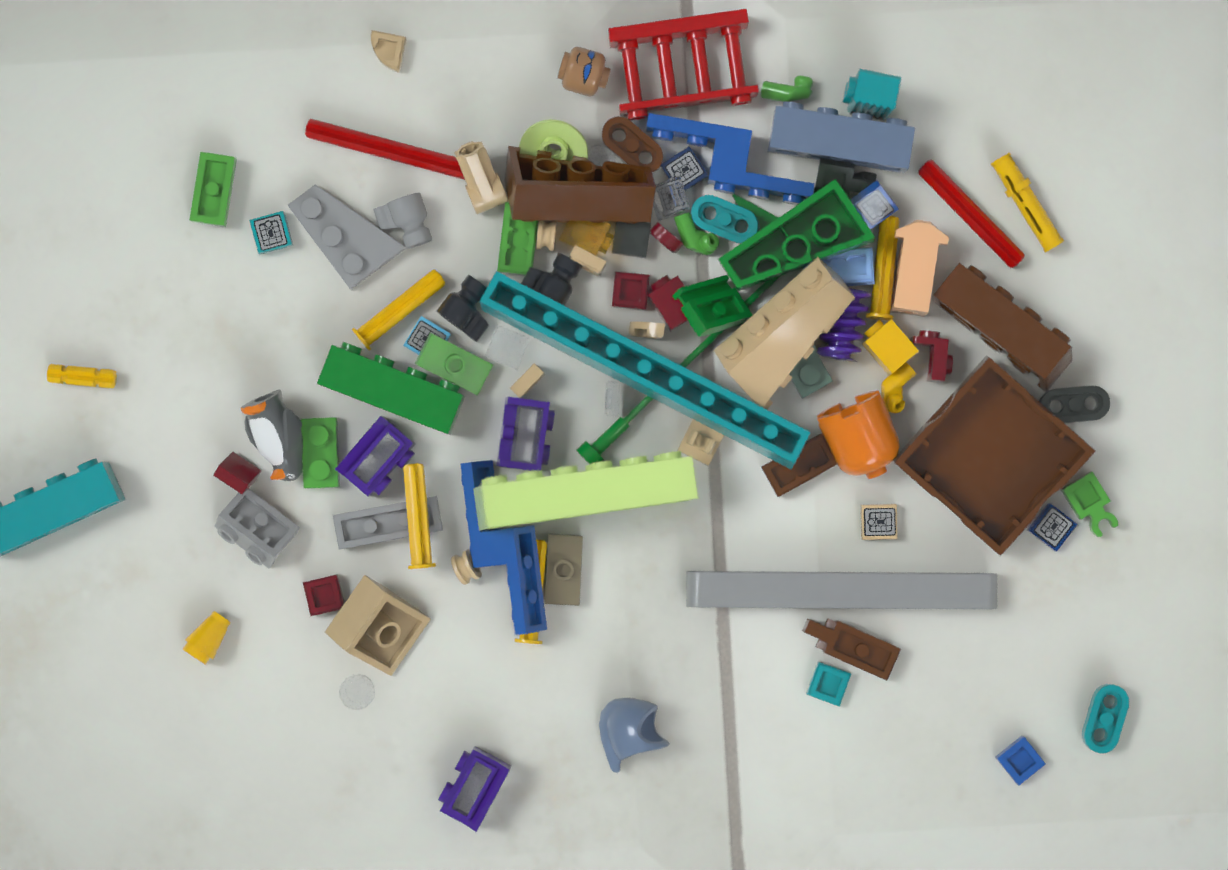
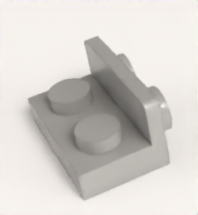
[215,489,300,568]

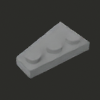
[288,184,406,289]

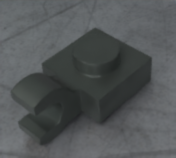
[814,158,877,198]

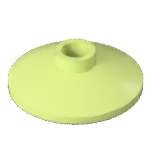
[519,119,588,161]

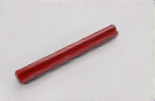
[305,119,465,180]

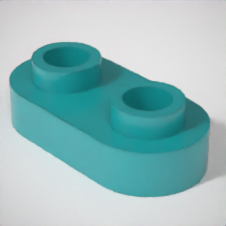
[691,195,759,244]
[1082,684,1129,754]

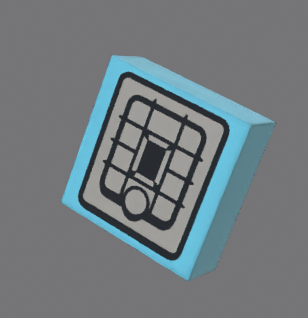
[403,316,452,355]

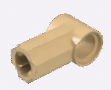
[454,141,509,214]

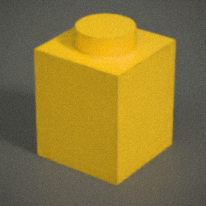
[862,319,919,375]

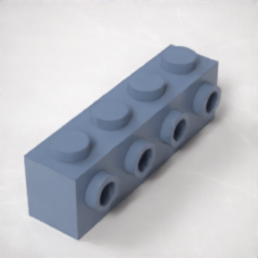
[768,102,915,173]

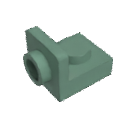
[789,345,833,399]

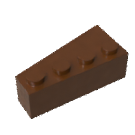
[504,146,656,224]
[933,263,1072,392]

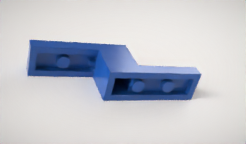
[646,113,815,205]
[460,460,547,635]

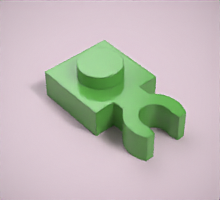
[1061,472,1118,537]

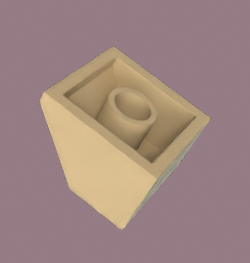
[325,575,431,676]

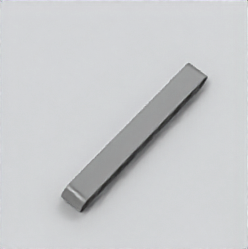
[686,571,997,609]

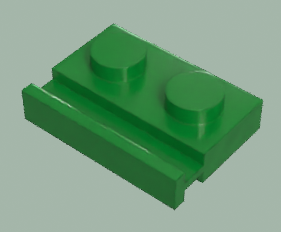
[672,275,753,337]

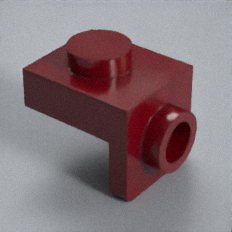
[910,330,953,382]

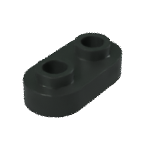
[1039,385,1110,423]

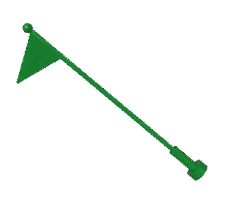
[576,194,780,465]

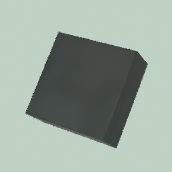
[612,222,651,258]

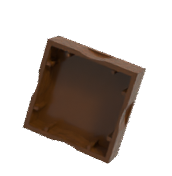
[893,355,1096,556]

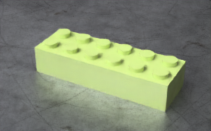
[473,451,698,531]

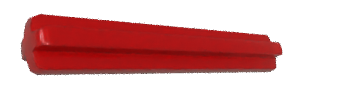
[918,159,1025,268]

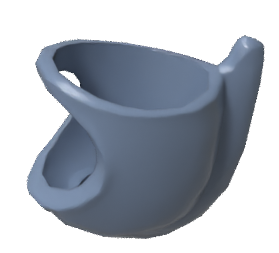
[599,698,669,773]

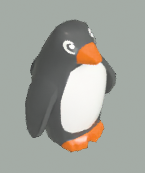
[241,389,303,481]

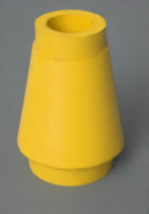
[183,611,231,665]

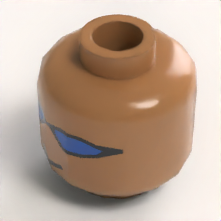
[557,46,611,97]

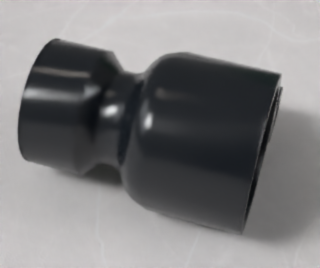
[521,253,583,306]
[436,274,489,342]

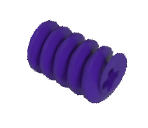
[816,288,871,362]

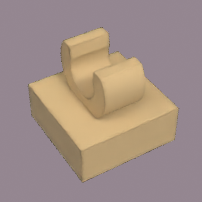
[677,419,724,466]

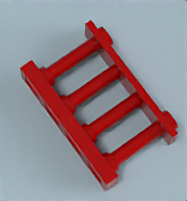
[608,9,759,120]

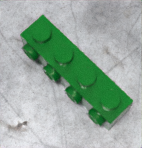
[317,342,465,435]

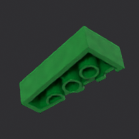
[718,179,875,291]

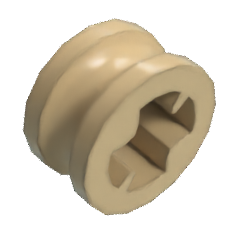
[536,220,557,251]
[451,549,482,585]

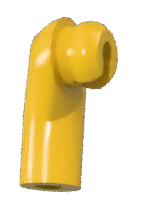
[881,362,916,414]

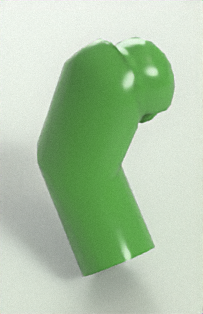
[761,75,813,102]
[674,212,719,255]

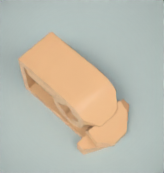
[890,220,949,317]

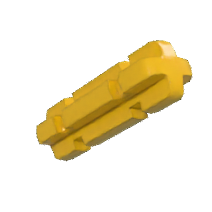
[47,364,117,389]

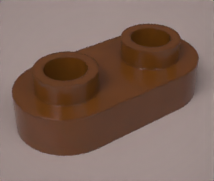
[602,116,663,174]

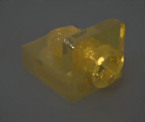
[559,221,615,257]

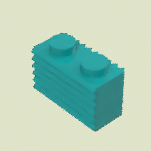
[842,69,901,121]

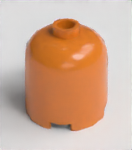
[817,390,900,479]

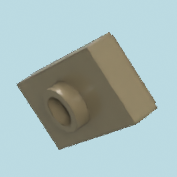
[545,534,583,606]

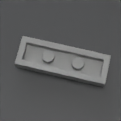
[333,496,443,550]

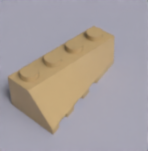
[714,257,855,410]

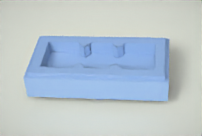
[803,247,875,286]

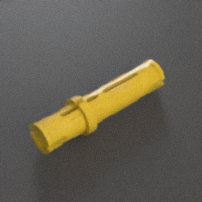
[990,152,1064,252]

